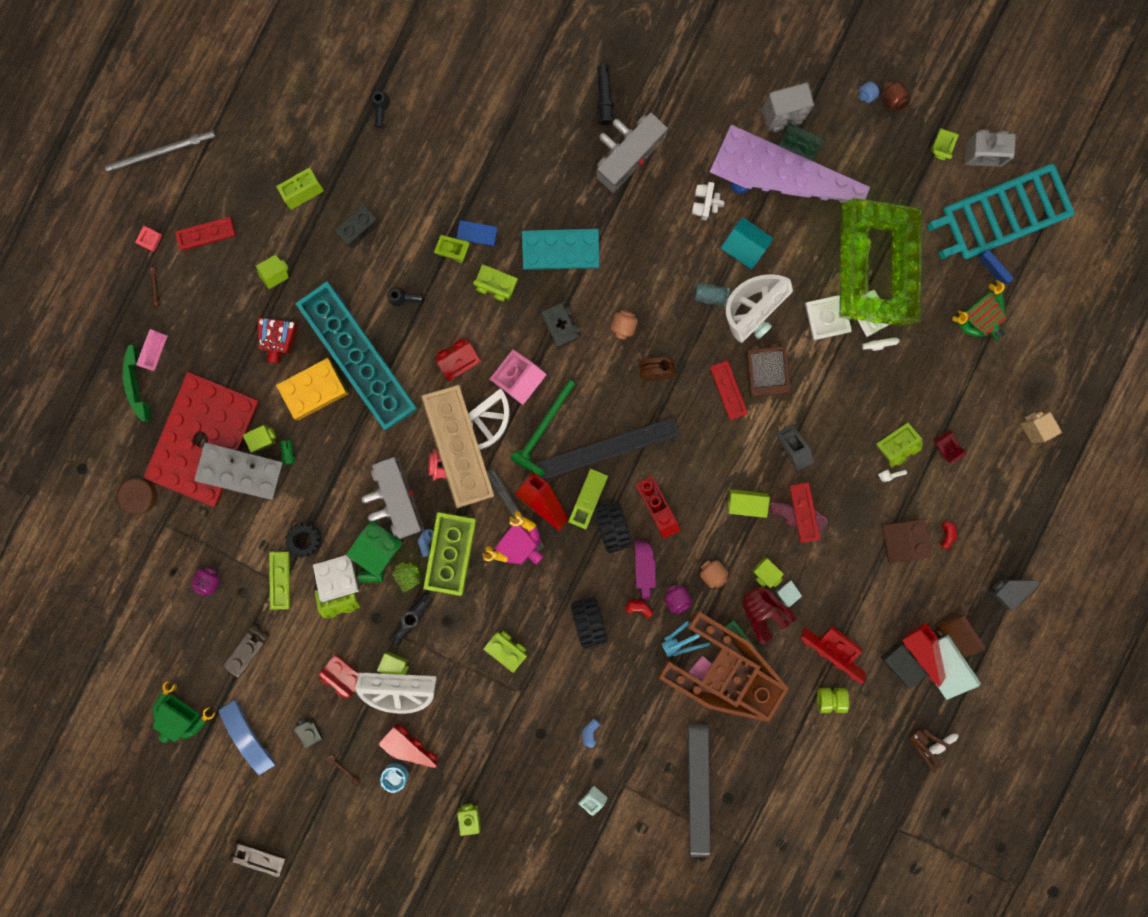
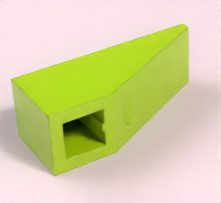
[568,469,608,529]

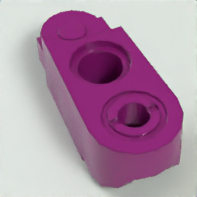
[634,541,656,599]

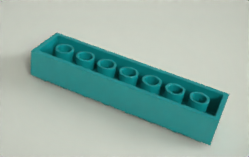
[295,282,418,431]

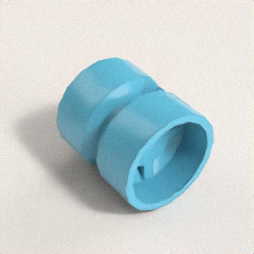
[381,761,409,793]

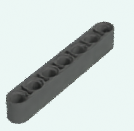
[687,723,710,857]

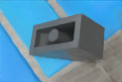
[776,424,814,471]
[990,579,1040,611]

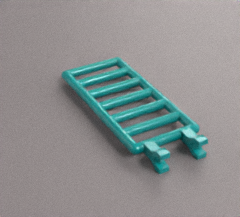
[926,164,1075,260]

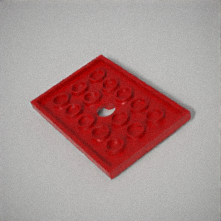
[143,372,260,507]

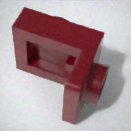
[934,430,967,464]

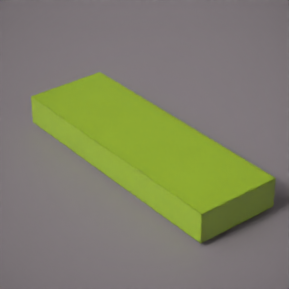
[269,551,290,609]

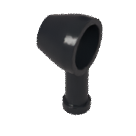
[371,91,390,128]
[387,287,423,306]

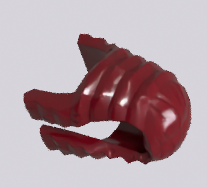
[742,586,797,645]

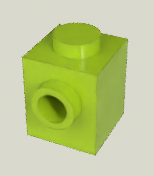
[256,255,289,289]
[243,425,276,453]
[751,557,784,588]
[377,651,409,675]
[457,804,481,836]

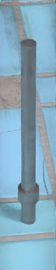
[105,130,216,172]

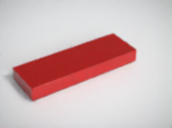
[175,217,237,251]
[709,360,748,421]
[789,482,820,543]

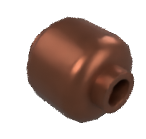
[881,82,910,111]

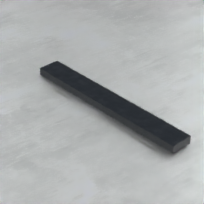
[531,417,680,480]

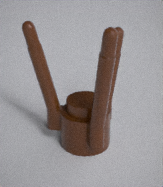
[909,728,950,773]

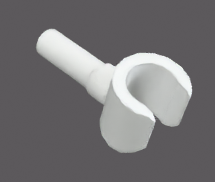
[878,469,907,482]

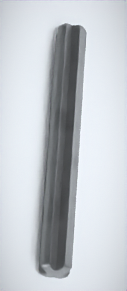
[487,469,544,551]

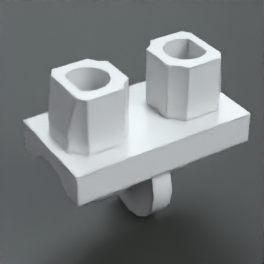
[692,182,725,221]

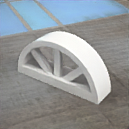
[726,275,793,343]
[468,389,510,450]
[355,673,436,714]

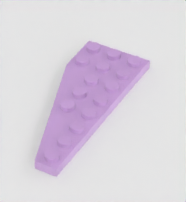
[710,125,870,206]

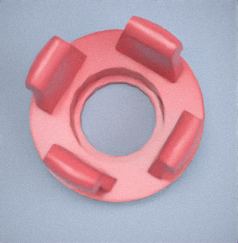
[428,449,447,480]

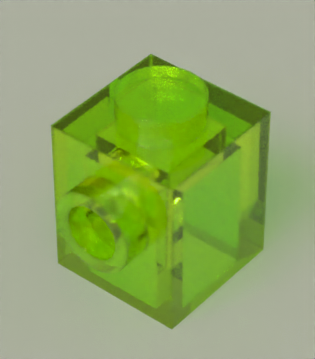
[391,561,422,593]

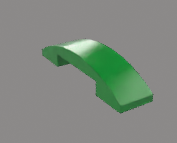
[123,345,152,422]

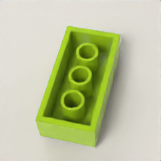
[423,512,477,596]

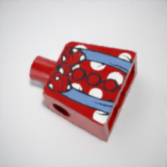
[258,318,299,364]

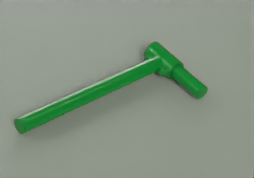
[510,380,575,476]

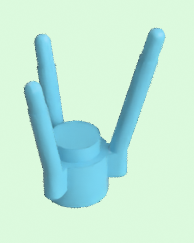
[662,621,711,657]

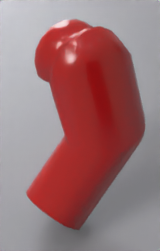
[940,521,957,551]
[625,600,654,619]

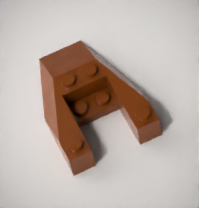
[657,610,789,722]

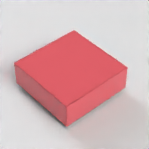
[135,225,162,252]

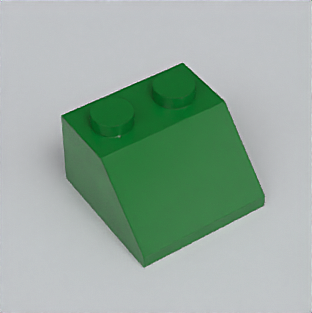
[346,521,403,578]

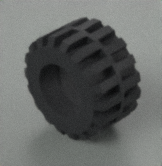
[594,501,632,554]
[571,596,607,649]

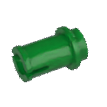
[279,440,296,465]
[358,571,384,584]

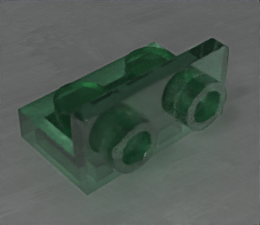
[779,123,825,161]

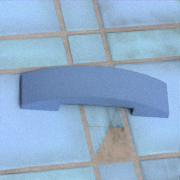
[218,700,276,775]

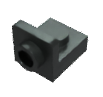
[292,717,323,748]

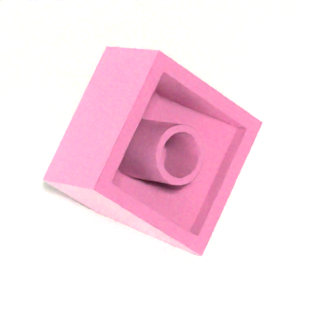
[490,350,546,405]

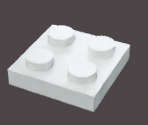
[805,295,852,341]
[313,555,359,602]

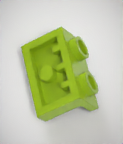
[473,264,518,302]
[877,423,923,467]
[314,590,360,618]
[483,631,528,673]

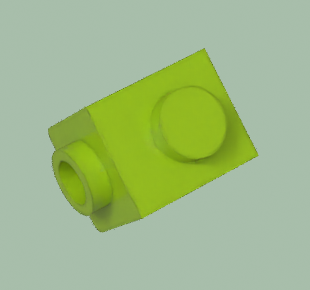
[931,128,959,160]

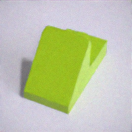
[434,235,470,264]

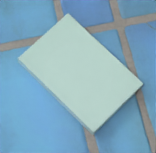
[938,635,981,700]

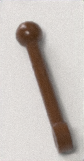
[148,267,160,307]
[327,755,360,784]

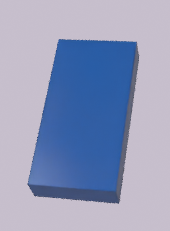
[457,220,498,247]
[978,250,1013,285]

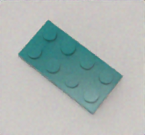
[522,229,599,270]

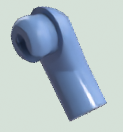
[418,529,434,557]
[582,718,601,748]

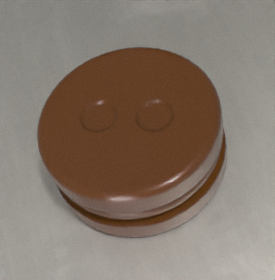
[639,357,675,381]
[117,478,157,514]

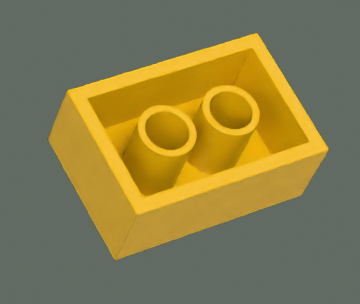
[276,358,349,420]

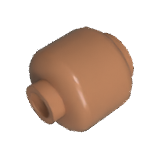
[611,310,638,339]
[700,560,729,589]

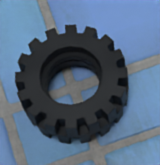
[285,523,322,557]

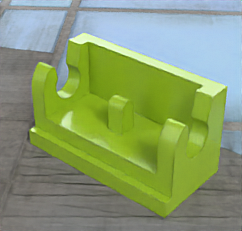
[276,167,324,210]
[728,489,770,518]

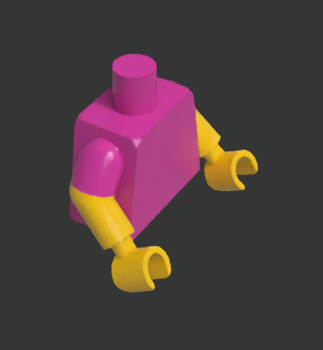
[482,511,544,565]

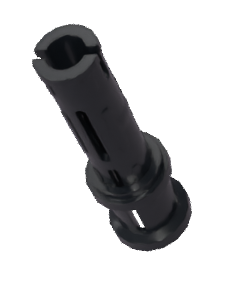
[597,64,615,125]

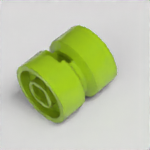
[817,688,849,713]

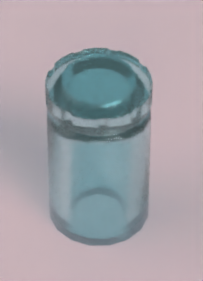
[695,283,731,307]

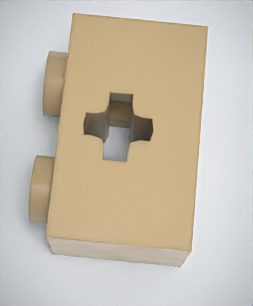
[1020,411,1062,443]

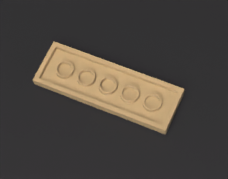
[421,385,494,508]

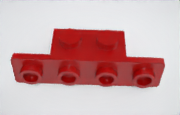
[800,626,866,684]

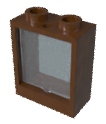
[745,344,790,397]

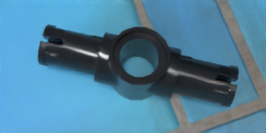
[388,592,433,646]

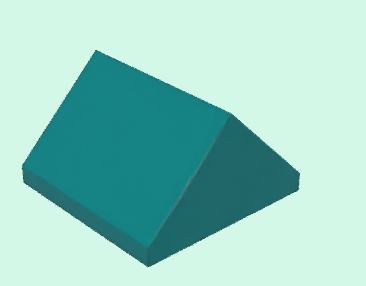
[720,217,774,270]

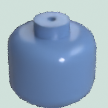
[858,82,879,103]

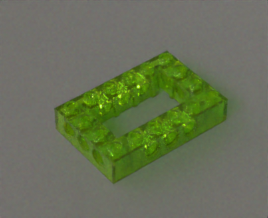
[839,198,922,327]

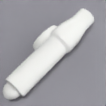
[862,337,900,351]
[924,733,958,757]

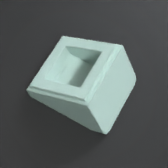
[775,580,802,607]
[578,786,607,816]

